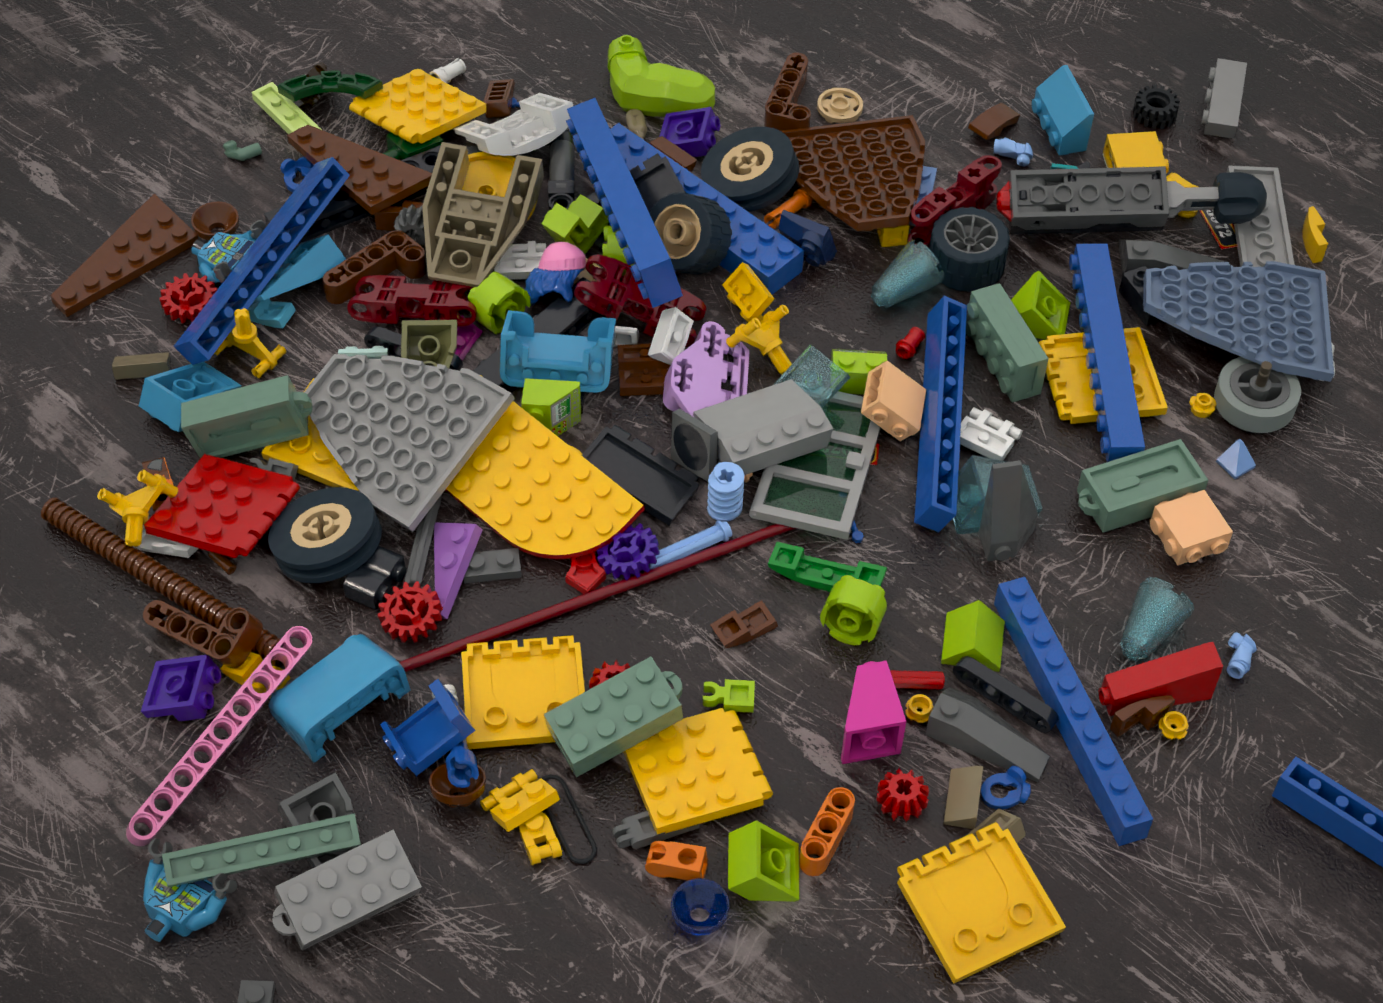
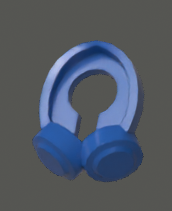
[280,156,314,193]
[980,766,1031,809]

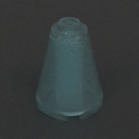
[871,239,944,308]
[1120,577,1194,661]

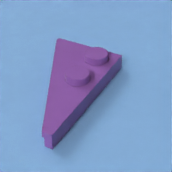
[434,522,483,619]

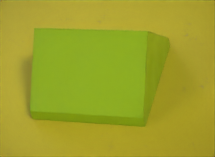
[941,600,1005,672]

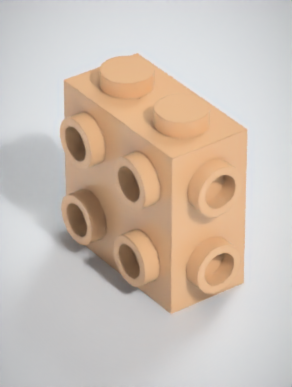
[861,361,926,442]
[1150,490,1233,565]

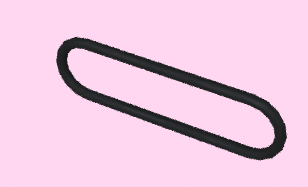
[540,774,597,864]

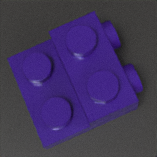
[659,107,721,157]
[141,655,221,721]

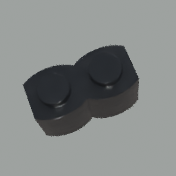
[343,546,407,609]

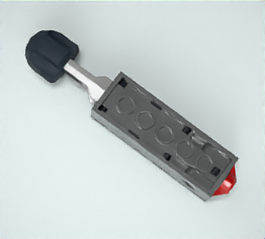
[996,166,1267,234]

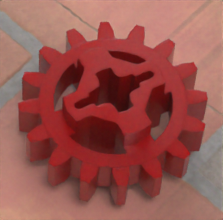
[160,273,217,323]
[378,581,443,643]

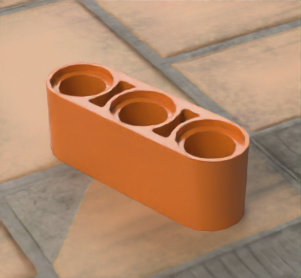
[799,787,855,876]

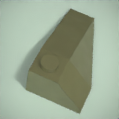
[401,320,457,369]

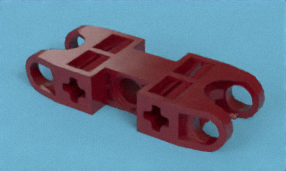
[907,155,1002,252]
[574,255,707,347]
[347,275,477,327]

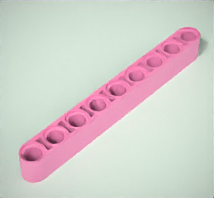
[126,626,312,846]

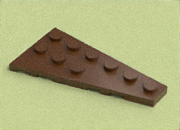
[287,125,432,215]
[50,194,199,317]

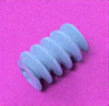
[707,462,745,522]

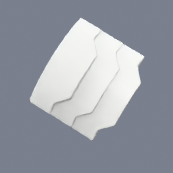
[454,93,573,156]

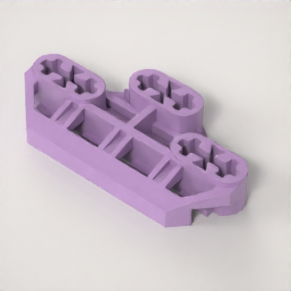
[663,321,749,417]

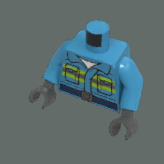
[192,220,267,285]
[143,839,237,942]

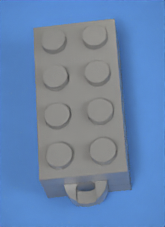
[272,829,422,951]

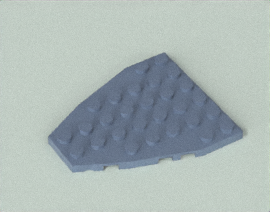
[1143,261,1334,382]

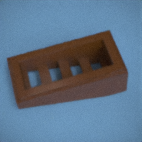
[484,79,515,118]

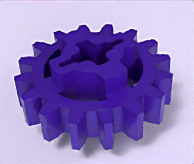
[597,523,660,580]

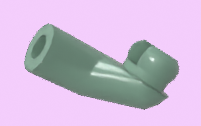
[223,140,262,161]

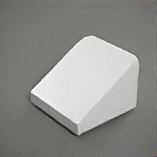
[614,326,639,347]

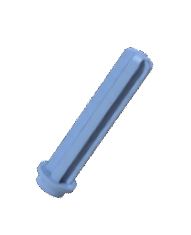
[648,520,732,570]

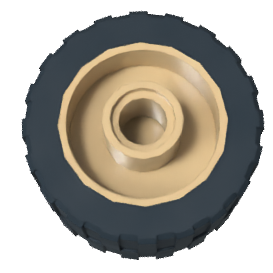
[649,192,732,275]

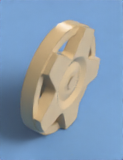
[817,88,863,124]

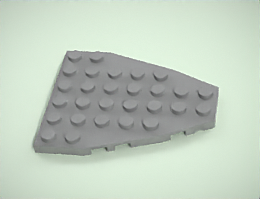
[304,354,515,532]

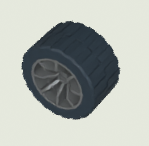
[928,207,1010,292]

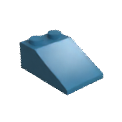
[139,362,242,432]

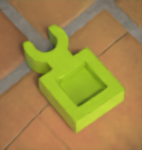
[703,679,755,713]

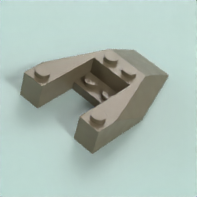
[422,142,544,287]

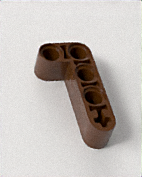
[764,53,811,131]
[323,230,426,304]
[143,600,263,668]

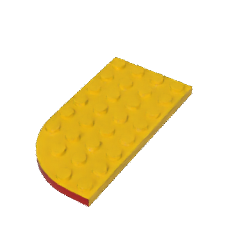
[445,375,645,559]

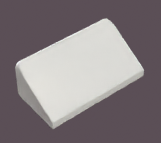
[648,307,694,365]

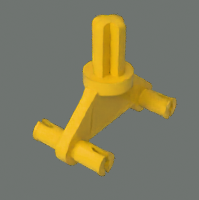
[726,304,793,375]
[214,308,286,378]
[97,470,178,547]

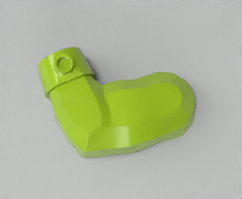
[607,35,715,117]

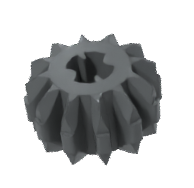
[394,204,425,247]

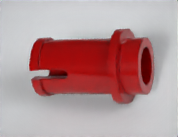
[896,327,925,359]

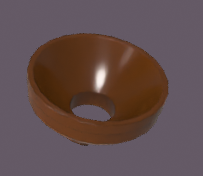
[191,201,239,241]
[429,763,486,808]

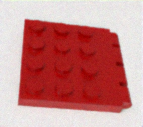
[144,454,300,558]

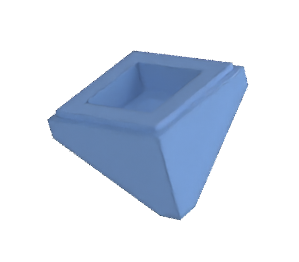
[1216,439,1256,479]

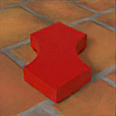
[565,551,606,594]

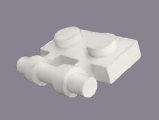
[494,241,546,279]
[960,407,1023,463]

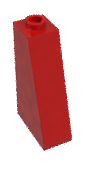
[1098,642,1223,716]

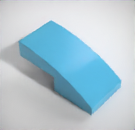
[248,298,296,328]

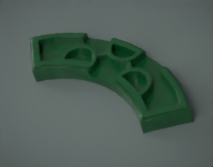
[277,70,383,102]

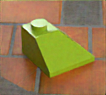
[1011,271,1070,340]

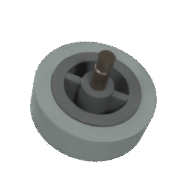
[1214,357,1301,433]

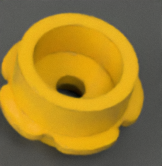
[1189,393,1217,418]
[905,694,934,723]
[1158,711,1189,739]

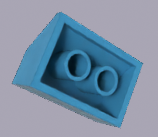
[1031,65,1094,155]

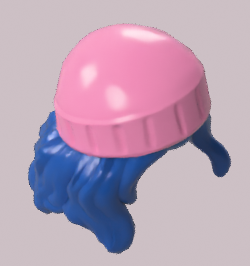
[525,242,586,306]

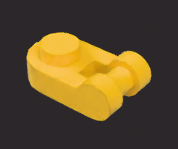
[519,812,562,865]

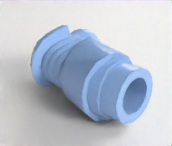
[993,138,1033,166]
[1226,632,1257,679]

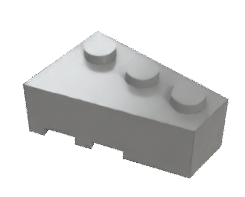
[1201,58,1247,139]

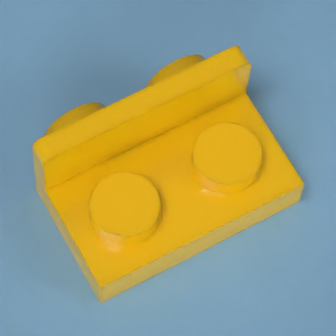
[722,262,775,322]

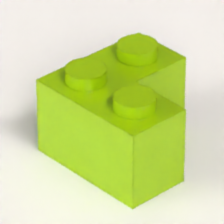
[541,194,609,254]

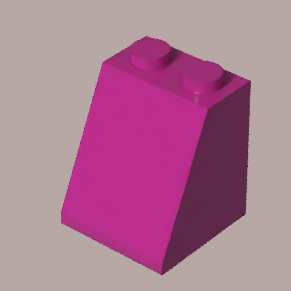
[841,661,906,764]

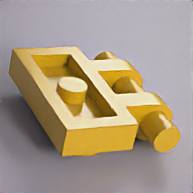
[480,769,560,832]

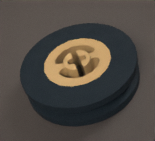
[701,127,799,212]
[268,487,382,583]

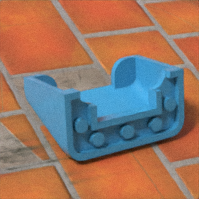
[500,310,616,393]
[269,634,411,763]

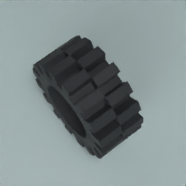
[1133,85,1180,129]

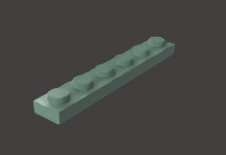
[162,813,361,888]

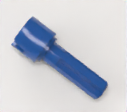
[446,738,479,788]

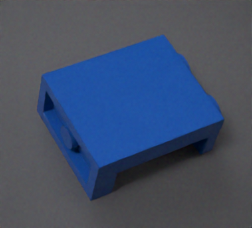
[380,679,476,776]

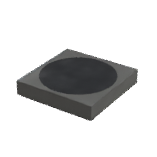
[671,409,718,482]

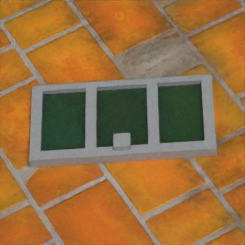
[749,382,881,540]

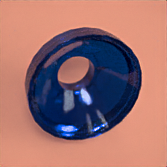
[671,878,729,935]

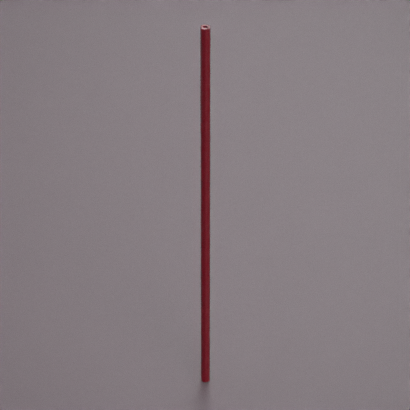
[399,510,818,672]

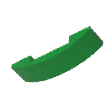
[768,542,887,592]

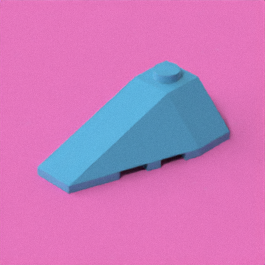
[252,235,346,304]

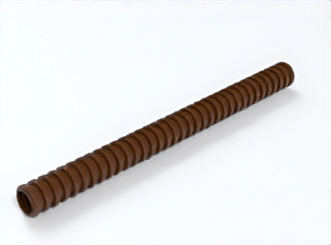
[41,497,284,667]

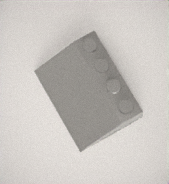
[693,379,833,475]

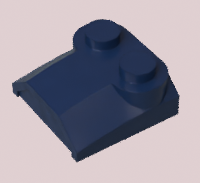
[779,210,837,267]

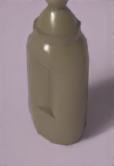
[625,109,648,140]

